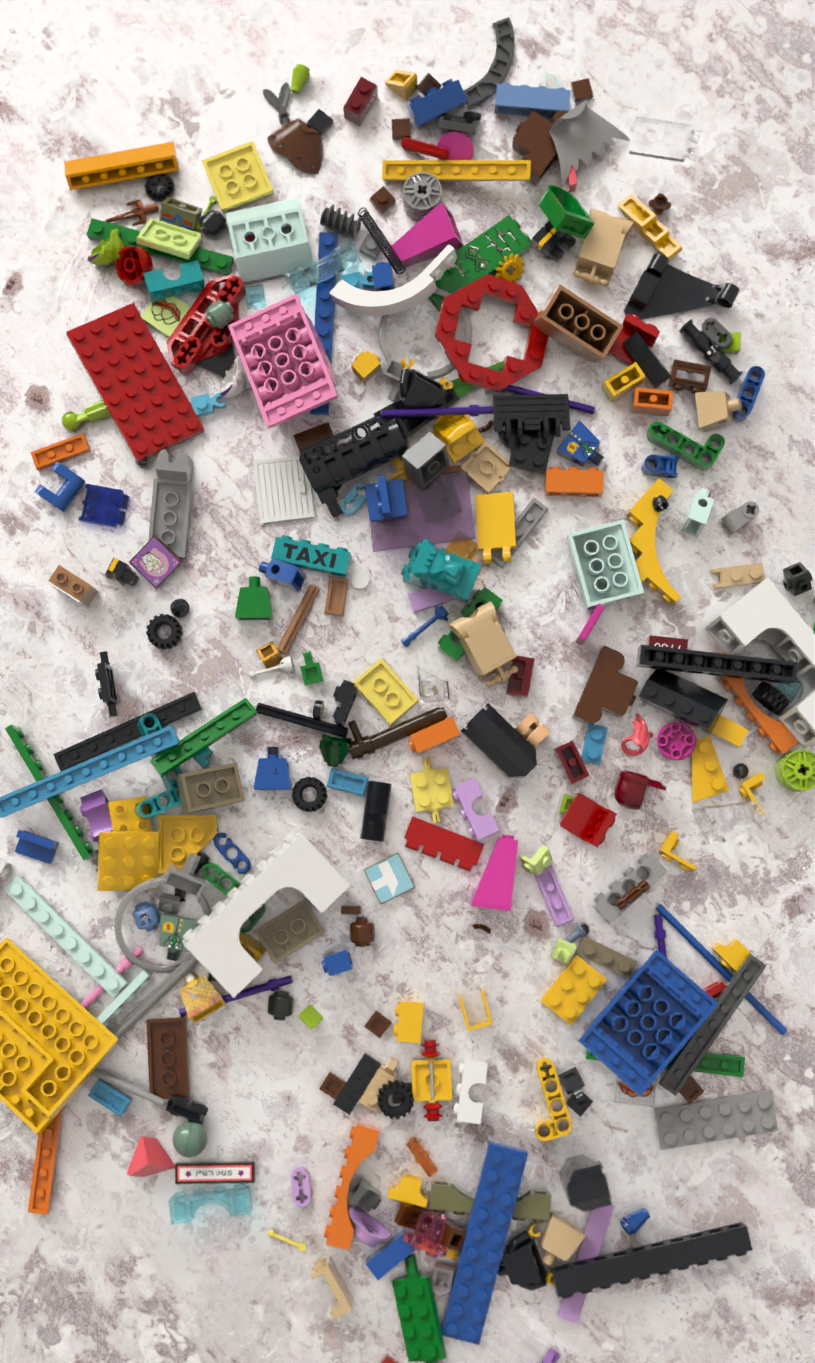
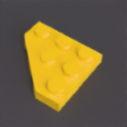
[158,815,217,874]

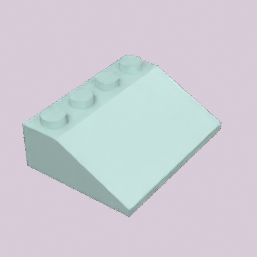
[566,519,644,611]

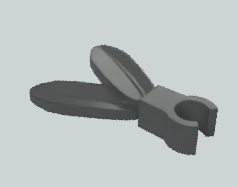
[263,82,290,125]

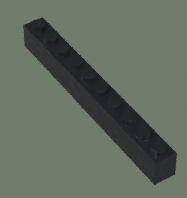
[550,1222,752,1299]

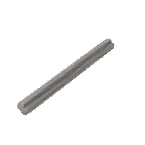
[111,954,199,1039]

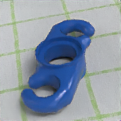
[214,833,251,874]

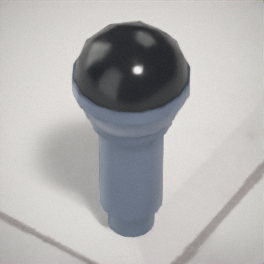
[565,923,590,943]

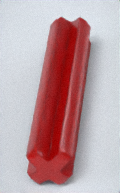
[400,137,450,160]

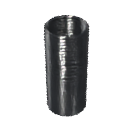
[360,781,392,842]

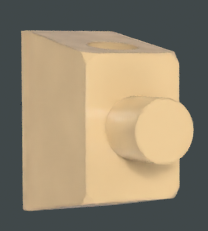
[695,391,742,432]
[540,1212,586,1267]

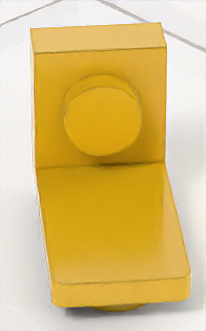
[738,772,766,818]
[659,831,697,872]

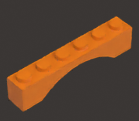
[716,652,799,755]
[324,1122,380,1250]

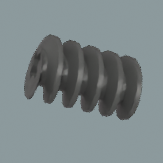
[320,204,361,240]

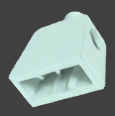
[680,488,714,537]

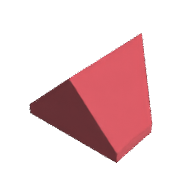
[126,1136,175,1177]

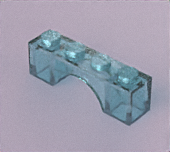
[284,241,363,294]
[169,1183,253,1225]

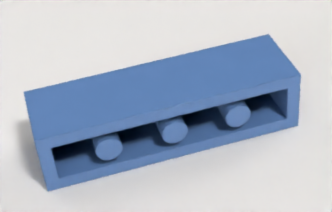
[494,83,571,118]

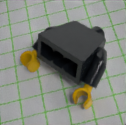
[399,357,453,418]
[498,1223,553,1291]

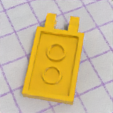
[475,492,516,564]

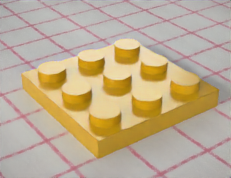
[97,830,159,891]

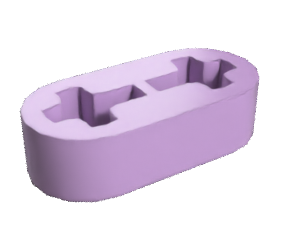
[291,1167,311,1207]

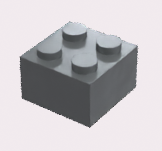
[402,432,449,489]

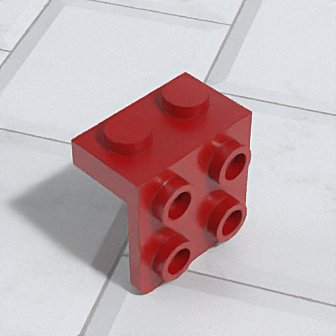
[608,313,661,365]
[560,793,617,848]

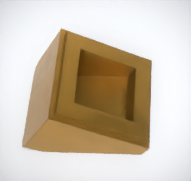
[256,641,283,669]

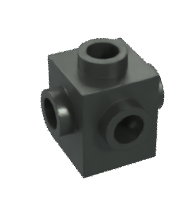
[783,562,813,596]

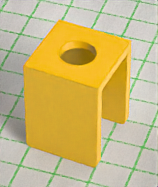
[458,989,493,1031]

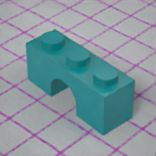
[143,260,204,302]

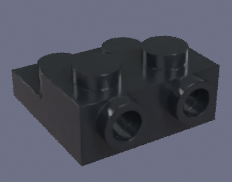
[333,680,358,727]

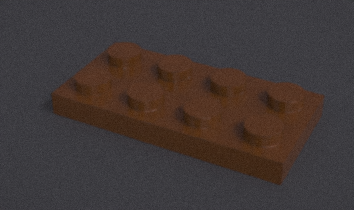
[146,1017,190,1099]

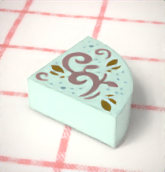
[544,72,562,89]

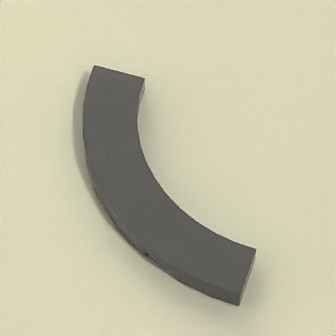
[464,17,515,110]

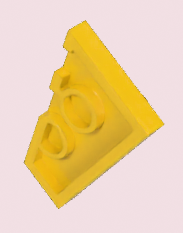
[690,736,729,803]

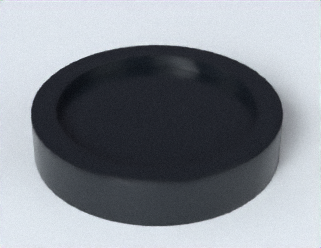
[463,111,482,120]

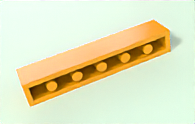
[64,141,179,190]

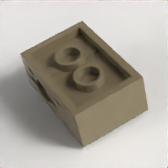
[176,762,245,815]
[254,899,325,964]

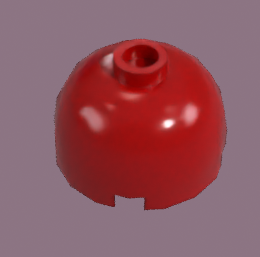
[115,246,153,284]

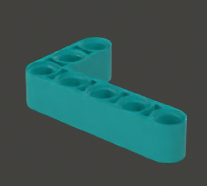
[135,713,183,819]

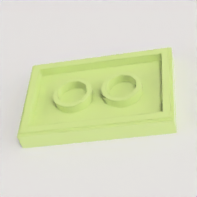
[136,218,203,260]

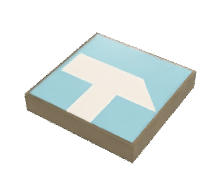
[364,853,415,905]

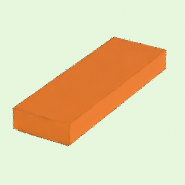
[30,433,91,471]

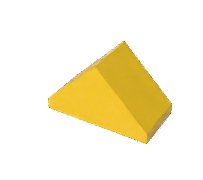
[384,69,418,101]

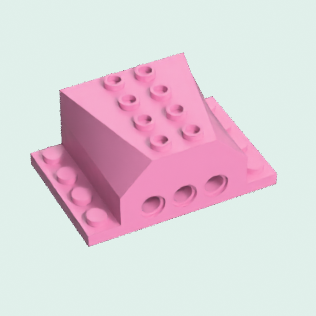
[228,294,339,429]

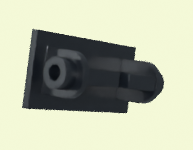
[166,1093,209,1125]

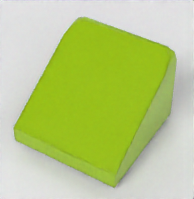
[719,332,741,354]
[299,1005,323,1030]

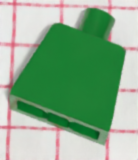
[235,576,273,620]

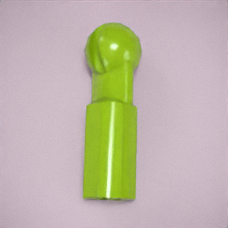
[62,400,110,430]

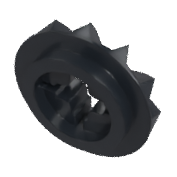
[144,173,174,202]

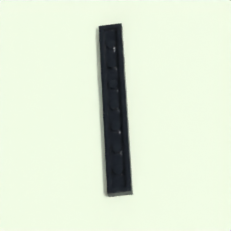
[53,692,203,772]

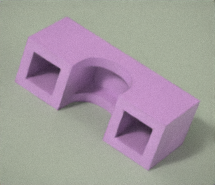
[452,777,499,840]

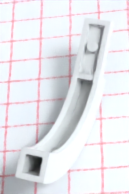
[329,244,457,316]

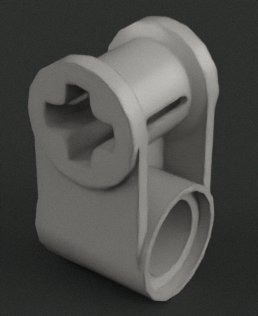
[721,501,759,534]

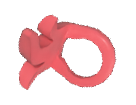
[621,713,653,756]

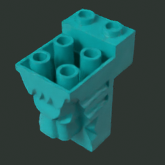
[401,538,482,603]

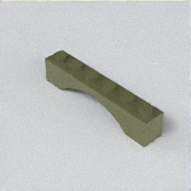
[429,1181,551,1223]

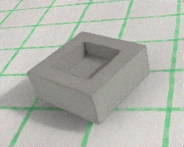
[359,233,384,260]
[158,892,181,915]

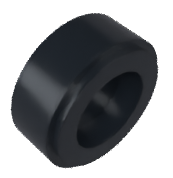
[313,700,324,720]

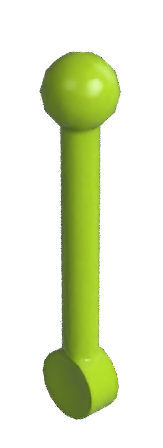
[196,196,216,230]

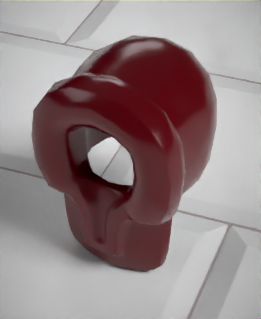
[614,770,667,810]

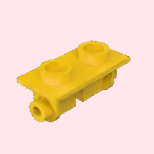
[239,931,266,962]

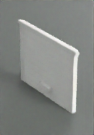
[253,455,315,526]

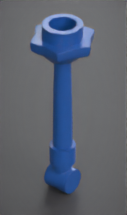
[401,605,449,647]

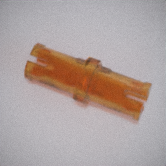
[406,1137,438,1177]

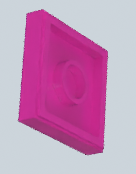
[575,603,604,645]

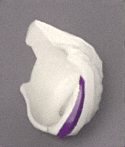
[220,356,252,398]

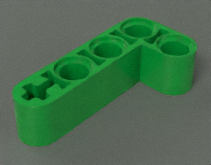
[646,421,725,471]
[202,863,267,933]

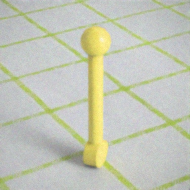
[267,1230,306,1252]

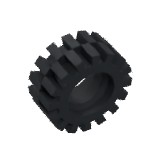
[146,614,183,650]
[752,681,790,715]
[292,777,327,812]
[377,1080,414,1119]

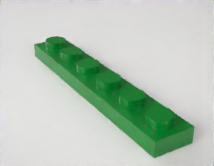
[150,698,257,777]

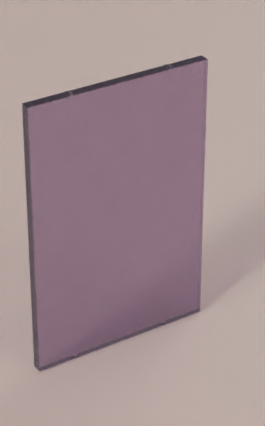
[369,472,476,552]

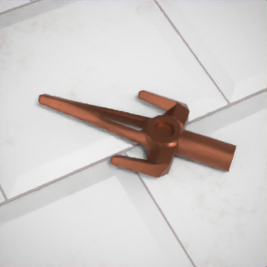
[105,200,159,226]

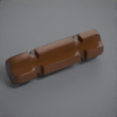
[615,880,650,910]

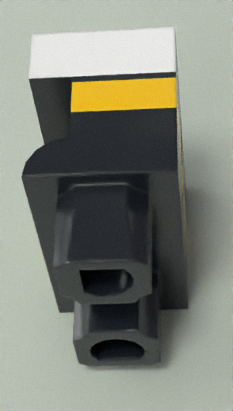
[531,221,576,262]
[98,554,139,587]

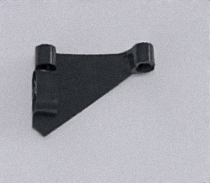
[624,253,740,319]

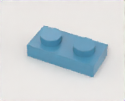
[581,723,608,765]

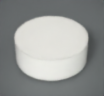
[351,570,370,590]

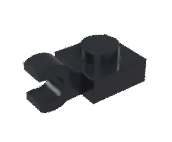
[558,1067,586,1106]

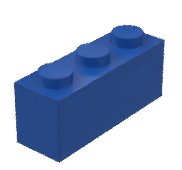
[406,78,468,127]

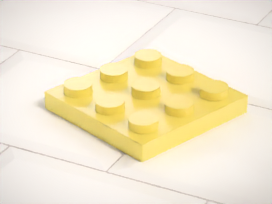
[202,141,274,213]

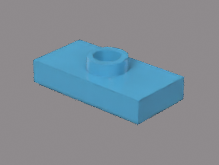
[326,768,369,797]
[88,1079,132,1117]

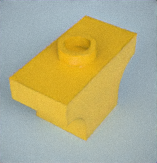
[711,939,752,972]
[387,1173,428,1208]

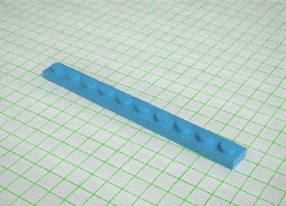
[0,725,180,818]

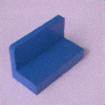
[15,830,59,864]

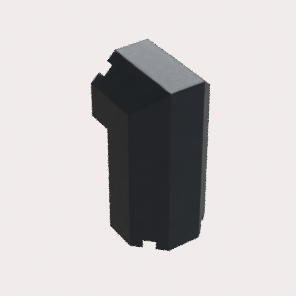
[461,703,537,778]
[559,1154,612,1212]

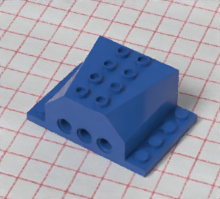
[578,949,719,1097]

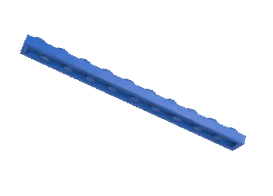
[310,232,338,416]

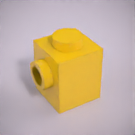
[351,350,381,384]

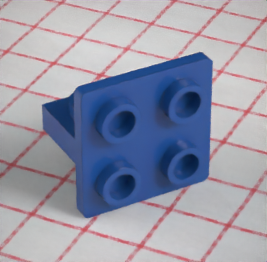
[365,475,408,522]

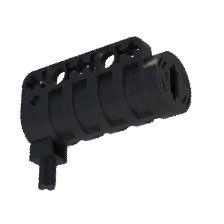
[299,415,411,518]

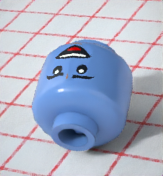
[132,901,160,932]

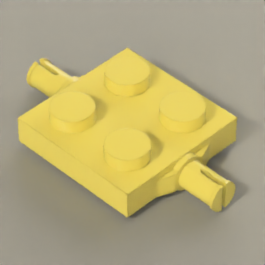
[410,757,454,823]

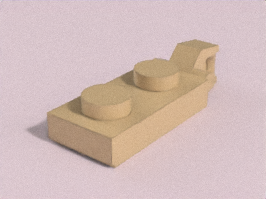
[359,1057,398,1113]

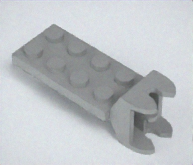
[148,449,193,558]

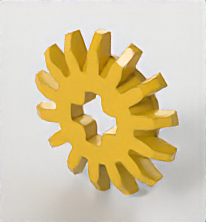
[495,254,526,283]

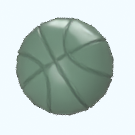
[173,1121,207,1158]

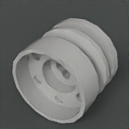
[403,172,442,222]

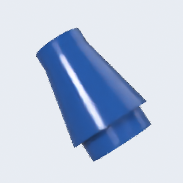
[620,1207,650,1236]

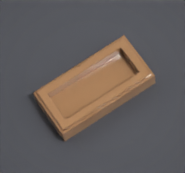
[324,576,349,617]

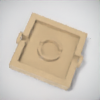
[461,441,513,494]

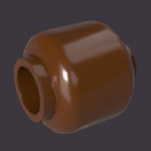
[350,917,375,947]

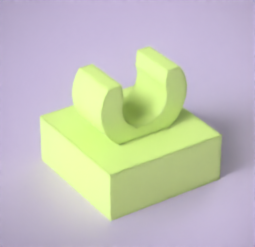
[550,938,576,965]

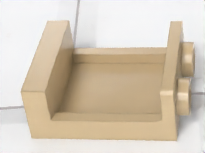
[310,1256,353,1320]

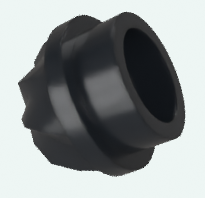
[170,599,190,618]

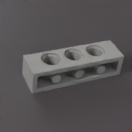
[592,853,668,924]

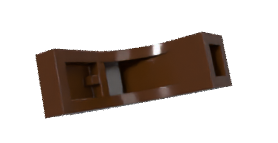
[394,1203,466,1252]

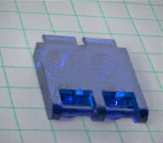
[78,484,129,528]

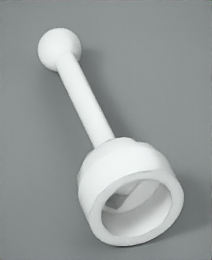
[249,656,295,678]

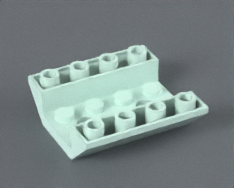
[226,197,314,284]

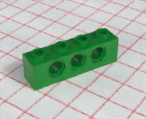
[438,586,503,663]

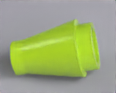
[290,64,310,94]

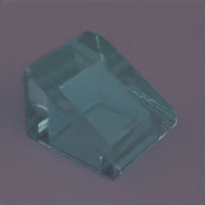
[245,284,266,309]
[777,682,802,703]

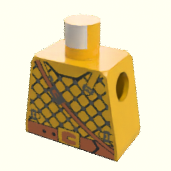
[180,972,226,1024]

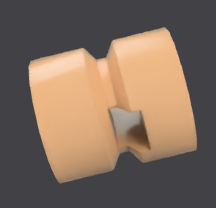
[515,712,550,748]

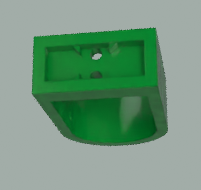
[538,185,595,239]

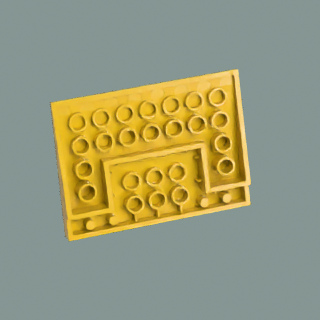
[0,937,119,1135]

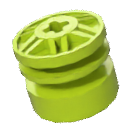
[775,750,815,792]

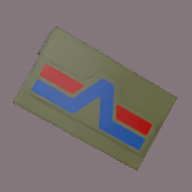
[159,197,203,231]

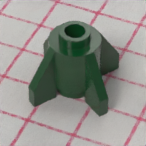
[319,734,352,767]

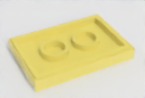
[353,658,419,726]

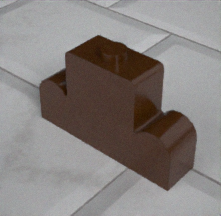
[512,111,567,186]
[572,645,638,724]

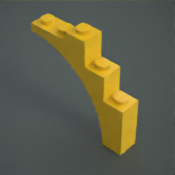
[627,478,681,605]

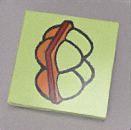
[141,297,190,338]

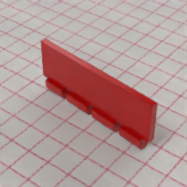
[404,816,484,872]

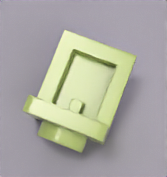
[520,845,553,876]

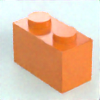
[631,387,673,416]

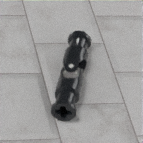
[679,319,743,385]

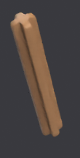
[277,584,320,654]

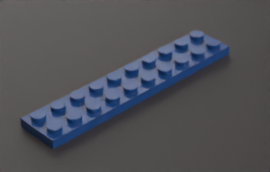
[441,1141,528,1345]

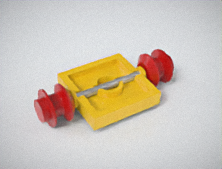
[411,1039,452,1122]

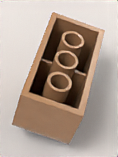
[534,285,623,362]

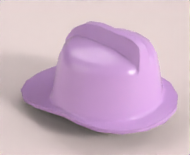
[349,1206,390,1248]

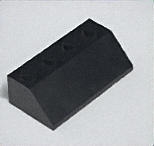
[639,669,728,734]

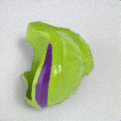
[87,229,125,266]

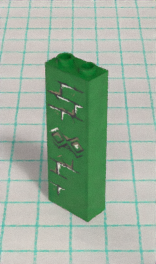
[428,215,531,312]

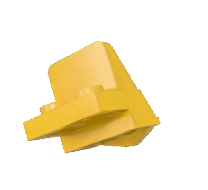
[431,415,485,463]

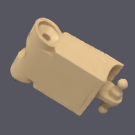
[573,208,635,287]
[448,601,518,687]

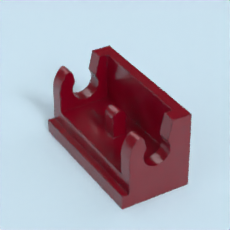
[506,656,534,698]

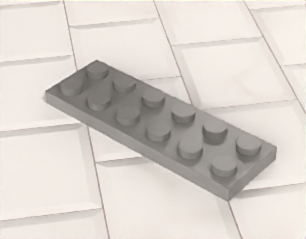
[653,1090,779,1150]

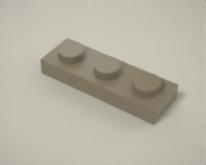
[575,936,637,979]

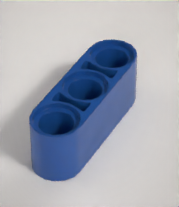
[732,366,765,422]

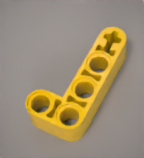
[534,1057,572,1141]

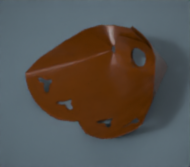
[267,119,323,174]

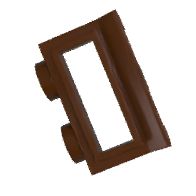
[668,359,712,394]

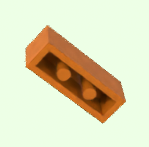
[545,467,604,497]

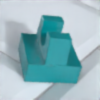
[192,747,213,769]

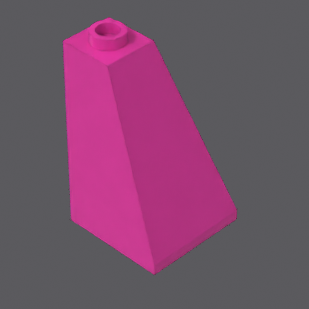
[388,202,464,269]
[470,835,518,911]

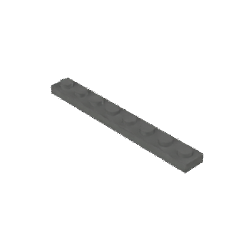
[659,953,767,1096]

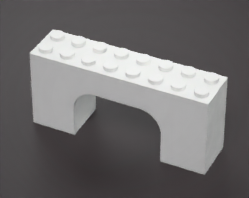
[705,578,815,748]
[182,832,350,998]

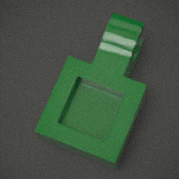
[300,650,324,686]

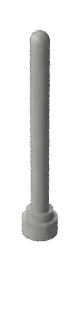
[90,1068,166,1107]

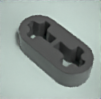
[702,318,733,349]

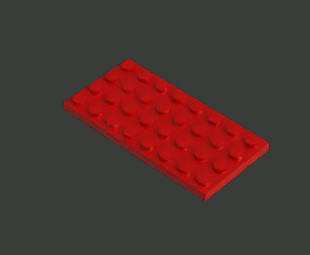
[66,303,204,463]

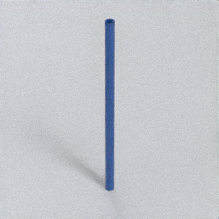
[655,904,787,1035]

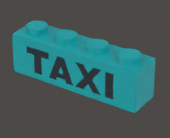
[271,535,351,578]

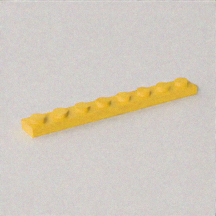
[382,160,531,181]

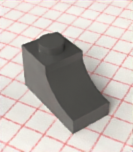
[349,1178,382,1213]

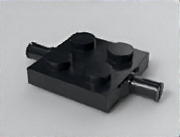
[95,651,118,717]

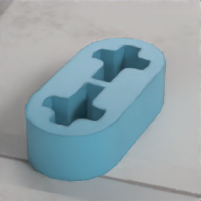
[341,483,367,516]

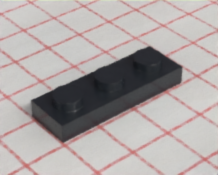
[333,1053,381,1115]

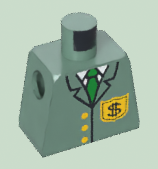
[159,913,199,961]

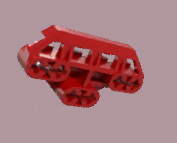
[167,274,245,374]

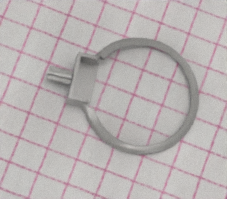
[378,288,472,402]
[114,853,212,973]

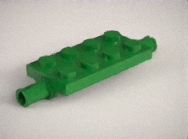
[392,1254,447,1363]

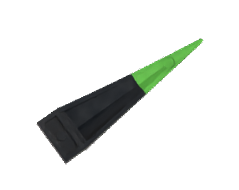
[373,361,504,439]

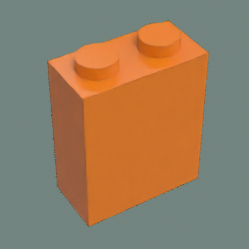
[408,716,461,755]

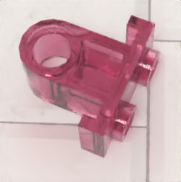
[403,1211,448,1258]

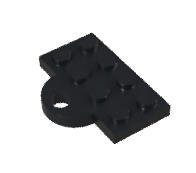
[497,424,555,475]

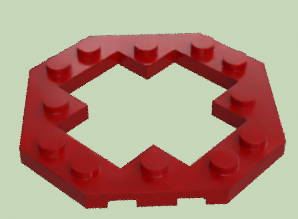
[434,274,548,392]

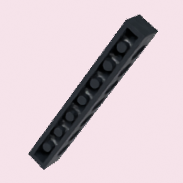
[636,645,798,684]

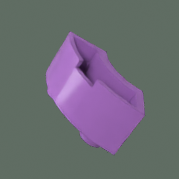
[79,789,113,845]

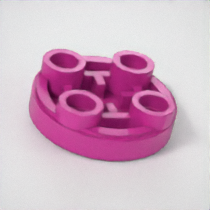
[437,130,474,160]
[657,721,696,761]

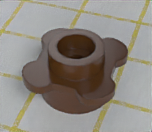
[649,193,671,215]

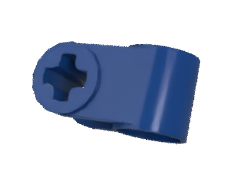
[641,455,679,478]

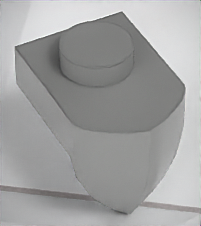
[432,1263,455,1297]

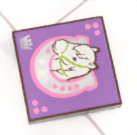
[129,535,183,589]

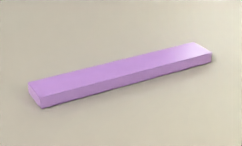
[558,1205,614,1323]

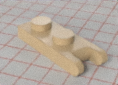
[711,563,765,589]

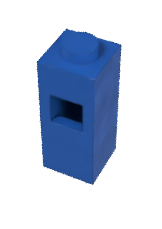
[366,1229,416,1280]

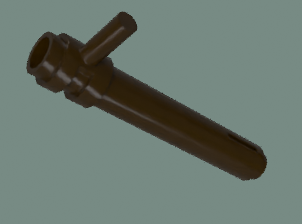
[348,707,448,760]

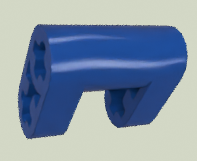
[34,461,86,512]

